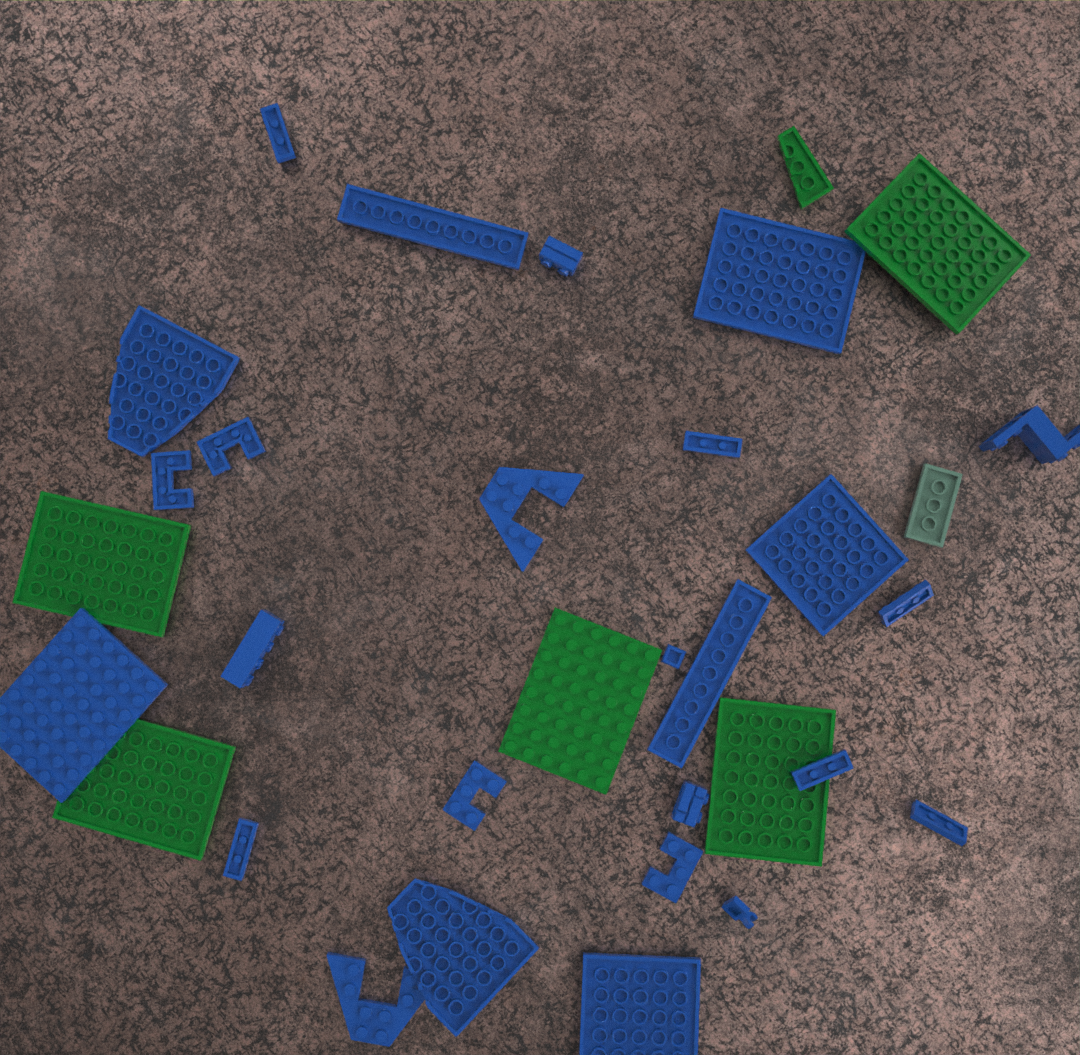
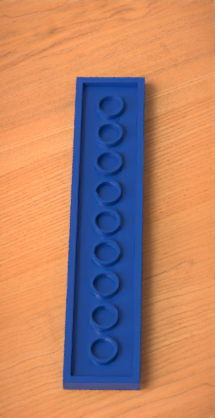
[337,184,529,271]
[647,579,772,769]

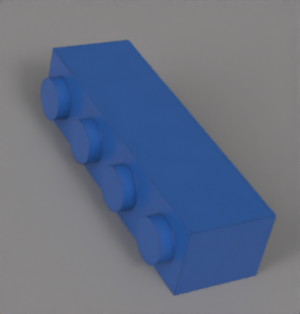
[220,609,285,688]

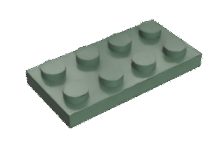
[904,463,963,548]

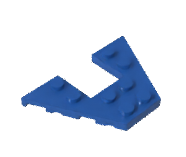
[479,467,584,572]
[327,952,425,1047]

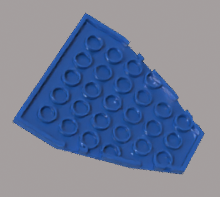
[108,305,240,457]
[387,878,539,1037]

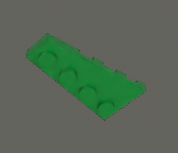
[777,126,834,210]

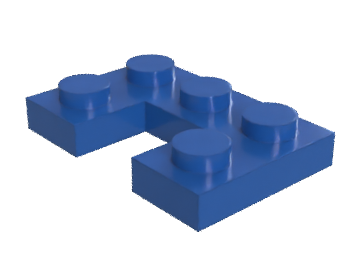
[197,417,266,477]
[151,450,194,510]
[442,760,507,831]
[641,831,703,903]

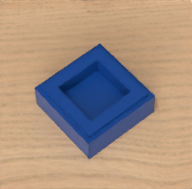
[661,644,686,669]

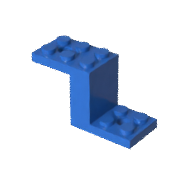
[978,405,1080,464]

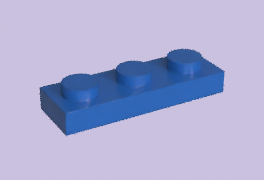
[260,103,296,164]
[682,431,743,458]
[878,580,934,627]
[791,749,854,791]
[910,799,968,846]
[223,817,259,881]

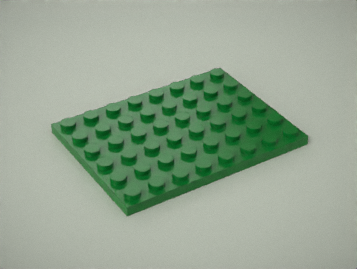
[844,153,1031,335]
[12,491,191,637]
[498,608,662,795]
[704,697,836,867]
[52,718,236,861]

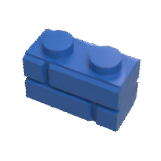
[539,235,583,277]
[671,780,709,827]

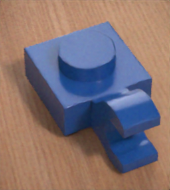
[721,895,758,929]

